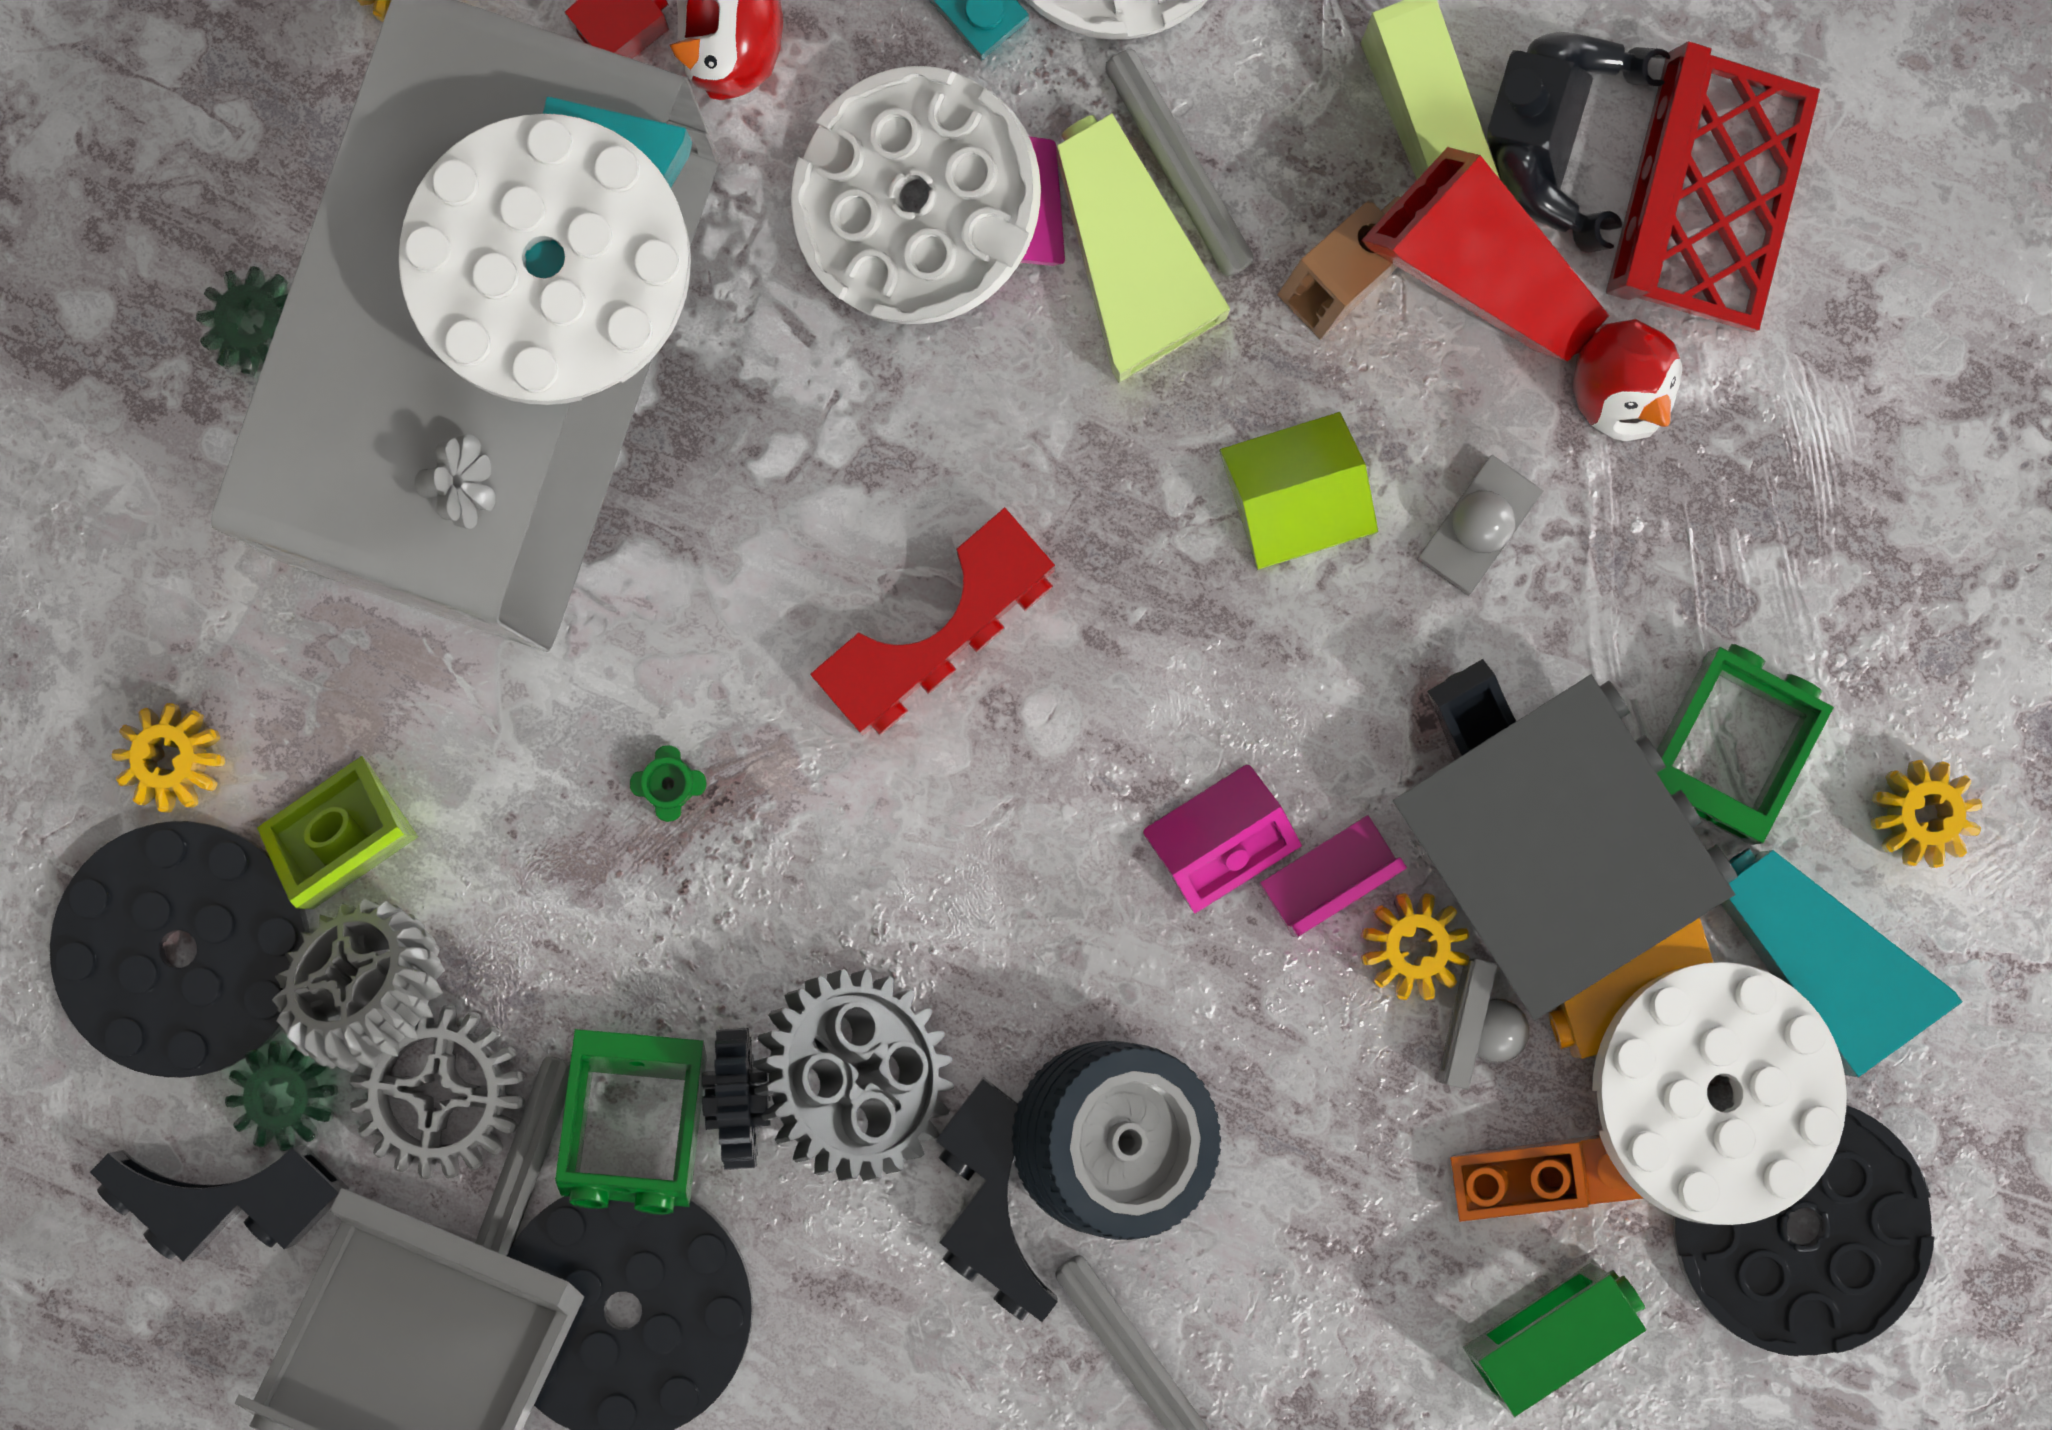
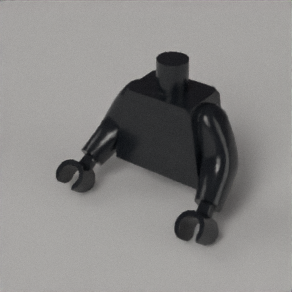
[1487,32,1670,252]

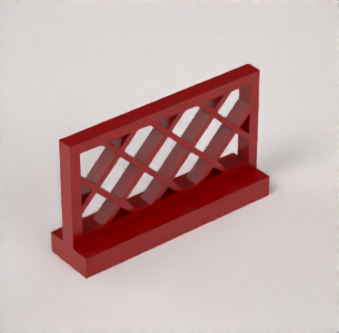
[1606,41,1820,333]

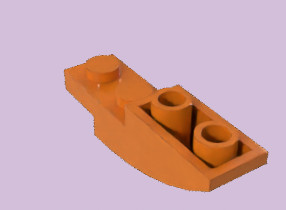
[1450,1135,1644,1222]

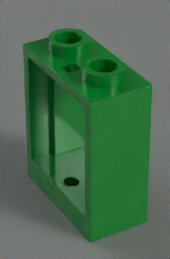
[1656,644,1834,845]
[555,1029,707,1214]
[1462,1263,1647,1417]

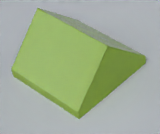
[1219,412,1379,570]
[257,756,418,909]

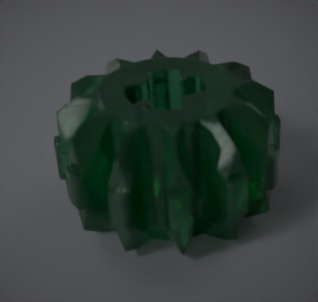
[196,266,288,377]
[225,1041,338,1151]

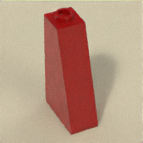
[1362,147,1610,362]

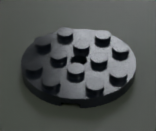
[50,821,310,1078]
[1673,1105,1935,1357]
[507,1196,753,1430]

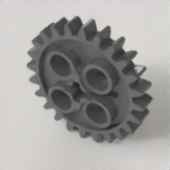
[753,969,954,1181]

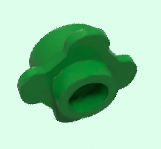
[630,745,707,822]

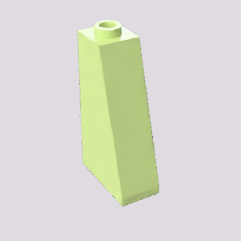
[1360,0,1500,179]
[1057,113,1230,383]

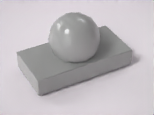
[1417,454,1544,596]
[1437,958,1530,1090]

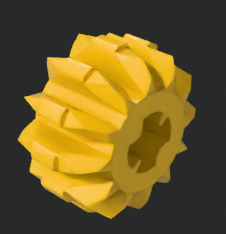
[112,703,225,813]
[1870,760,1983,868]
[1361,893,1469,1000]

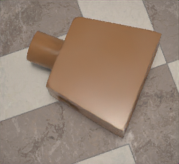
[1277,196,1401,340]

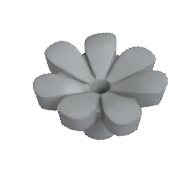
[415,434,496,529]

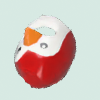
[670,0,783,100]
[1573,319,1683,441]

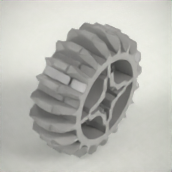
[272,898,445,1073]
[349,1005,525,1179]

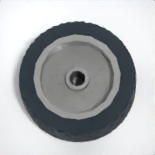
[1012,1041,1221,1240]

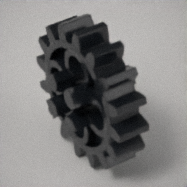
[702,1028,771,1170]

